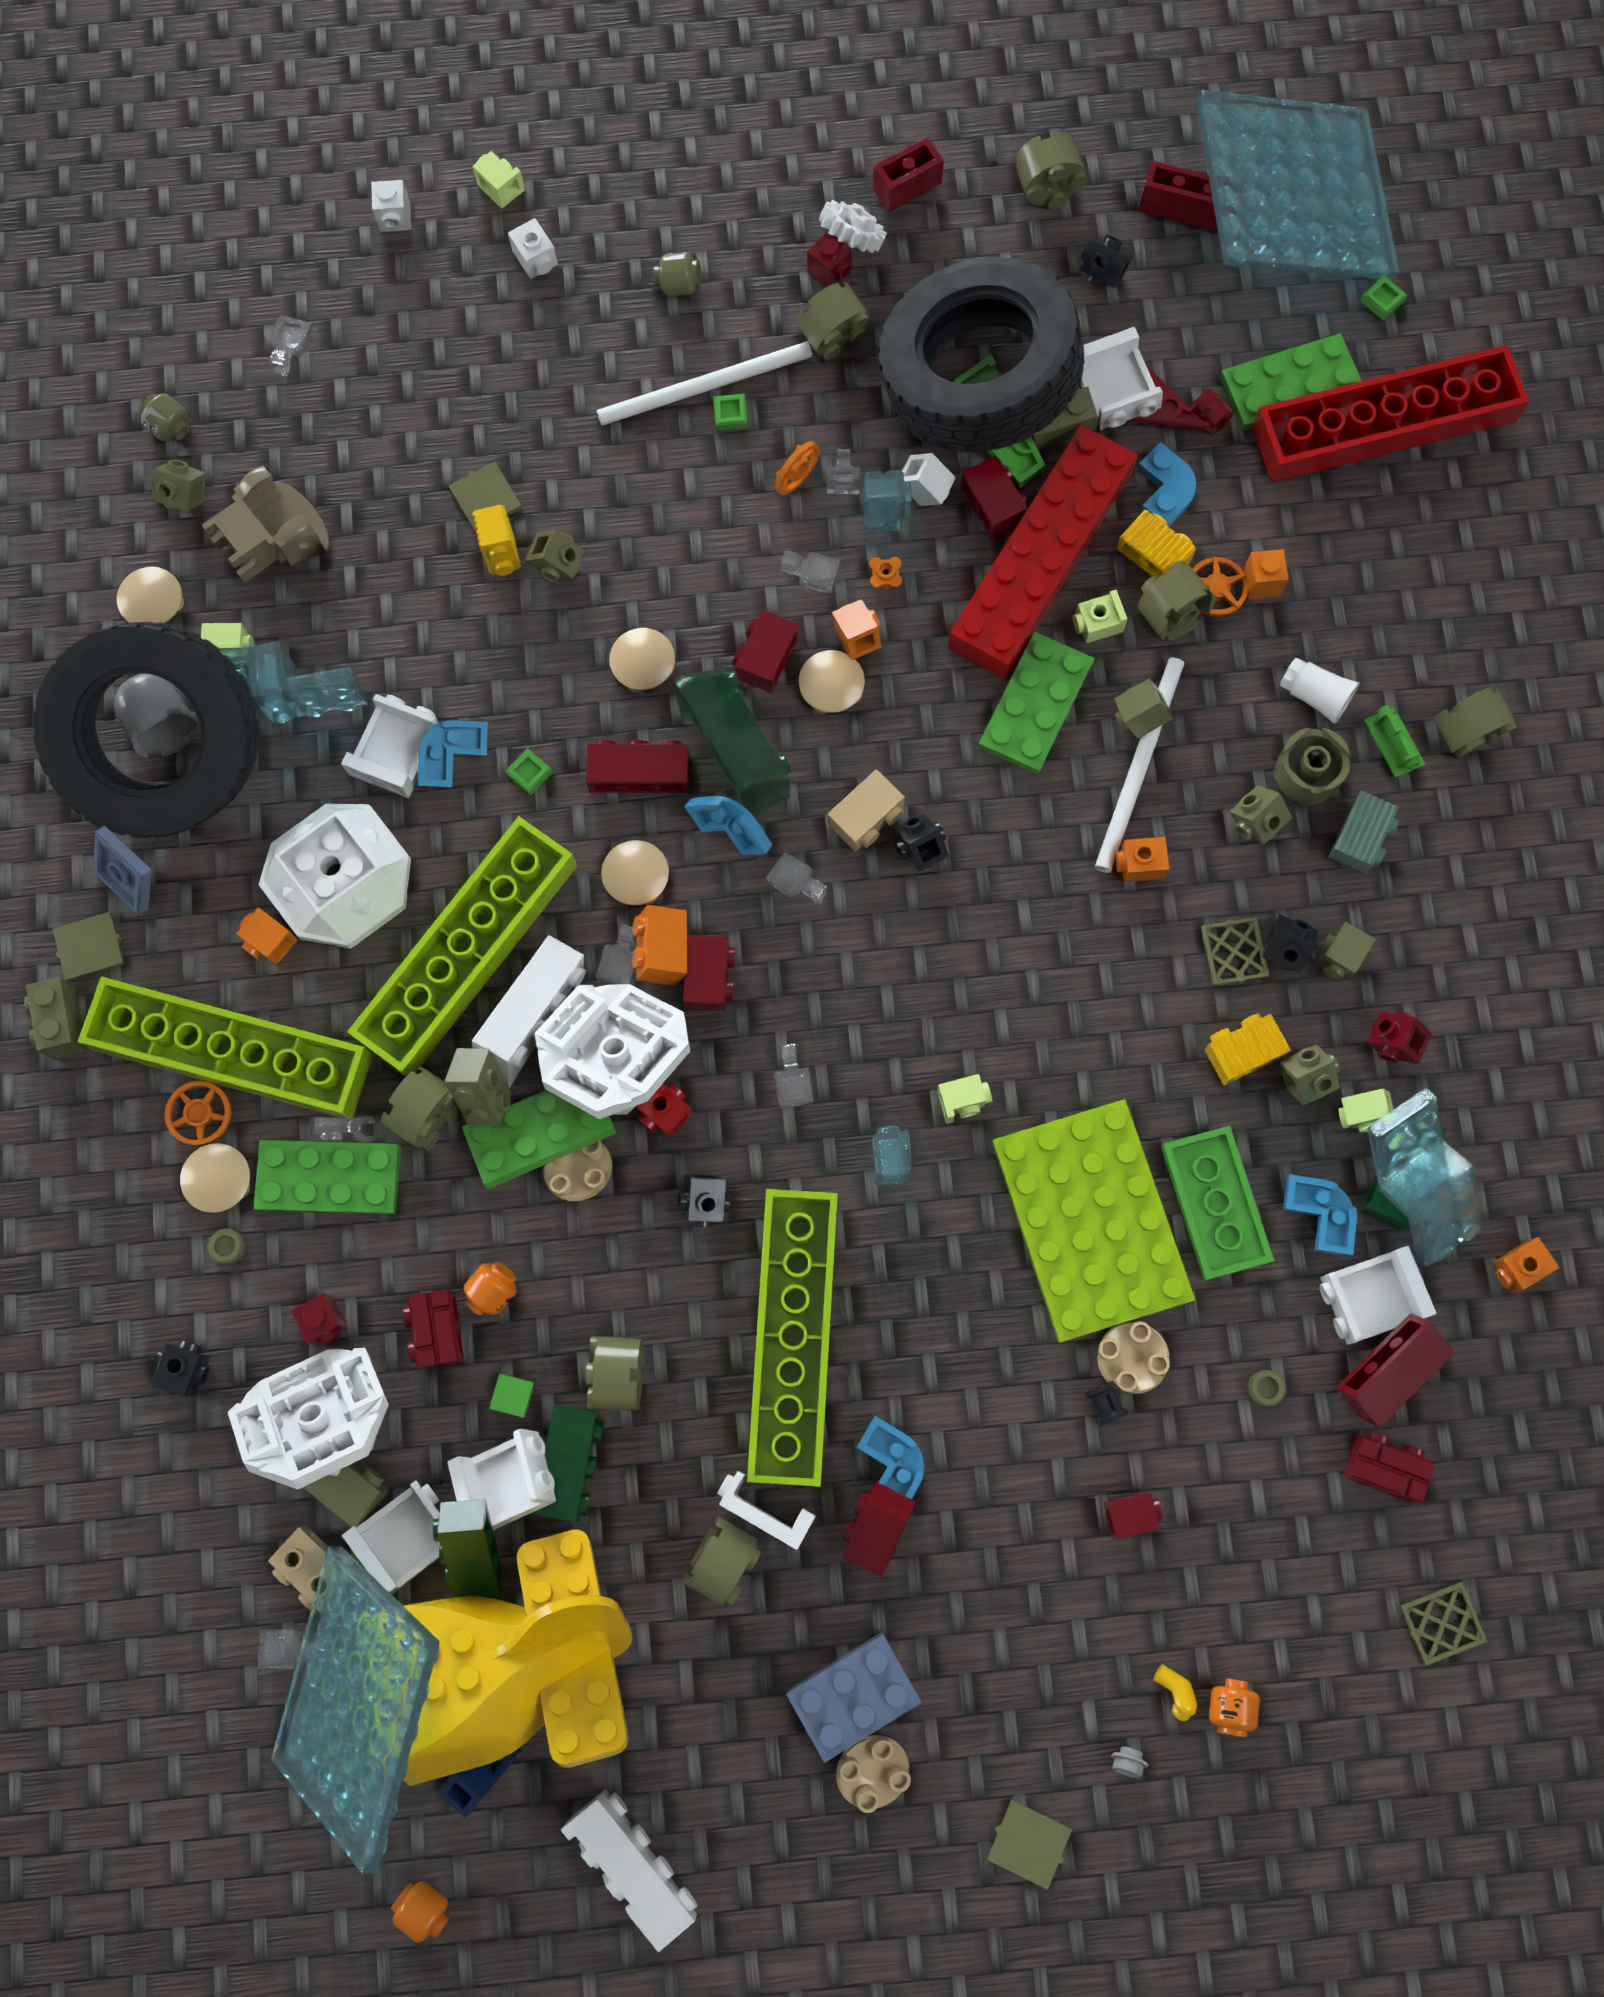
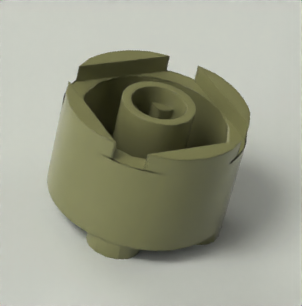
[1016,131,1088,210]
[796,282,870,361]
[1137,560,1216,641]
[1433,685,1517,759]
[1273,728,1350,807]
[381,1067,460,1150]
[586,1336,644,1411]
[682,1516,761,1605]

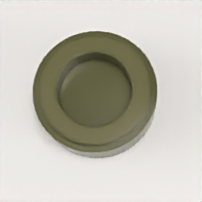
[207,1228,246,1265]
[1247,1370,1286,1407]

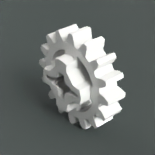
[819,200,887,253]

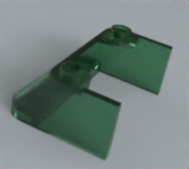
[673,668,792,817]

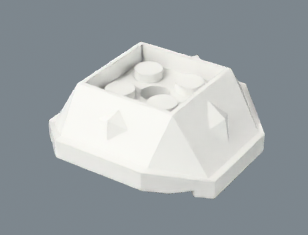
[259,804,411,949]
[535,984,690,1119]
[228,1348,389,1489]

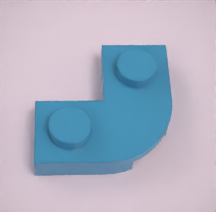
[1137,442,1196,527]
[417,720,488,788]
[685,796,772,855]
[1283,1174,1357,1257]
[856,1416,924,1499]

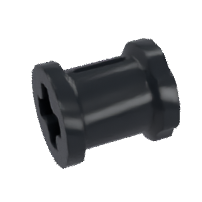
[1084,1380,1129,1427]

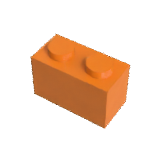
[632,905,687,986]

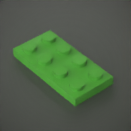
[1219,333,1362,431]
[978,631,1095,775]
[462,1090,616,1190]
[1161,1126,1274,1281]
[253,1140,401,1215]

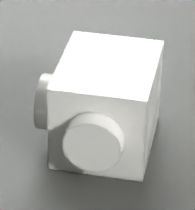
[371,180,411,232]
[508,218,558,279]
[896,453,956,506]

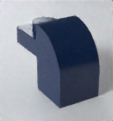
[437,1748,522,1818]

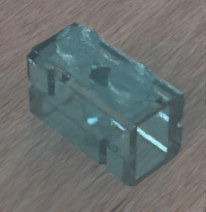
[863,470,912,533]
[870,1126,912,1186]

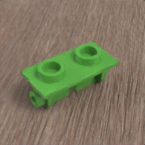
[1364,705,1425,778]

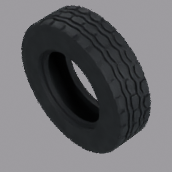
[878,257,1085,453]
[32,622,260,838]

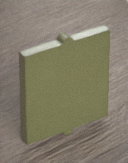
[448,461,522,533]
[53,911,125,982]
[987,1799,1072,1890]

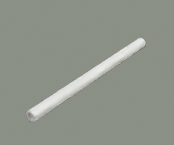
[597,341,812,426]
[1095,657,1184,873]

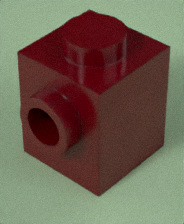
[807,230,852,287]
[291,1293,349,1347]
[1103,1492,1163,1539]

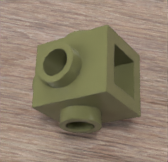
[150,460,206,512]
[525,529,585,582]
[1230,785,1292,845]
[1280,1044,1340,1105]

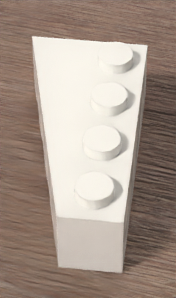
[472,935,586,1088]
[561,1789,697,1952]

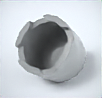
[114,673,198,758]

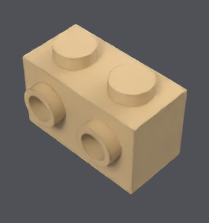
[827,769,905,852]
[268,1526,357,1612]

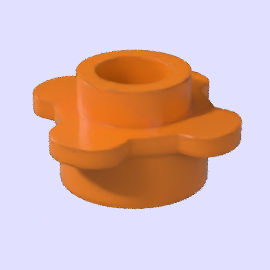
[869,557,902,589]

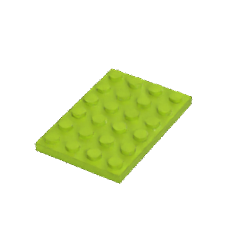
[992,1099,1195,1343]

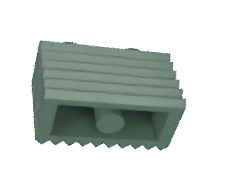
[1328,791,1399,874]

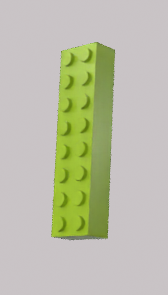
[347,816,577,1077]
[77,976,373,1121]
[747,1189,838,1487]

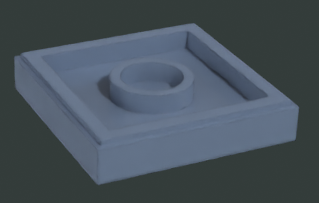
[93,826,152,915]

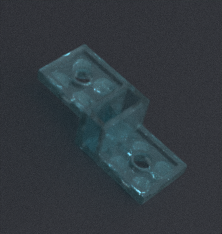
[221,641,368,723]
[1367,1088,1482,1267]

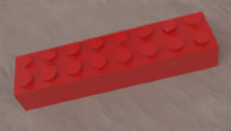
[1252,345,1530,483]
[948,425,1138,680]

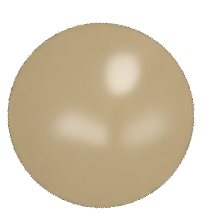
[117,567,184,623]
[609,628,675,692]
[799,650,865,714]
[601,840,669,905]
[543,1141,612,1201]
[180,1143,250,1213]
[1097,1321,1170,1394]
[836,1735,911,1813]

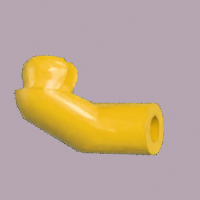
[1153,1664,1198,1721]

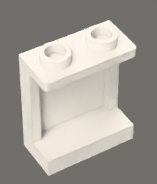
[1080,327,1163,430]
[341,694,439,798]
[1320,1246,1437,1345]
[447,1429,556,1530]
[717,1471,816,1550]
[342,1480,440,1598]

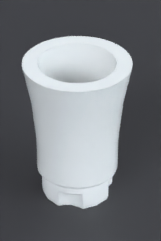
[1280,658,1360,724]

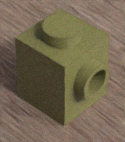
[1114,678,1173,739]
[1318,922,1376,981]

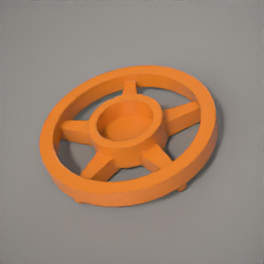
[775,441,820,495]
[1193,557,1248,617]
[165,1081,232,1146]

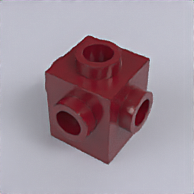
[1367,1011,1432,1064]

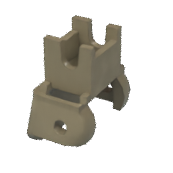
[202,466,330,583]

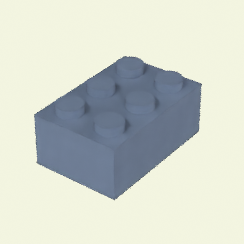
[786,1632,922,1763]

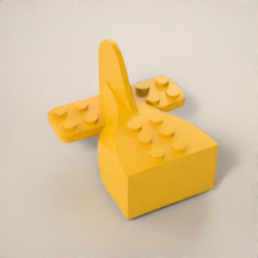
[366,1529,632,1786]

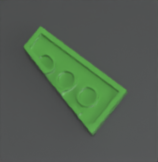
[952,354,1045,489]

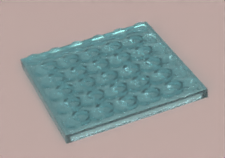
[1195,90,1400,280]
[271,1546,440,1874]

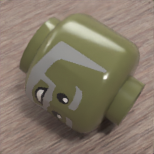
[654,252,702,297]
[139,393,190,442]

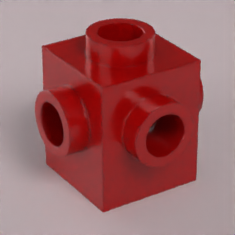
[636,1082,693,1139]

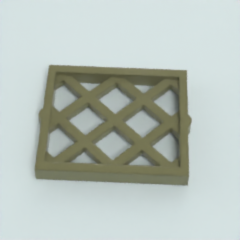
[1200,917,1269,986]
[1399,1582,1488,1666]

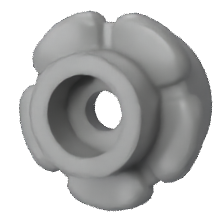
[1111,1747,1148,1779]

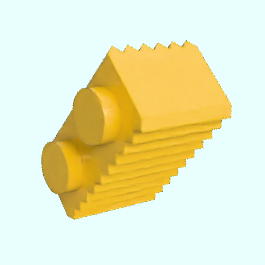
[472,505,521,576]
[1116,510,1196,578]
[1205,1013,1291,1086]

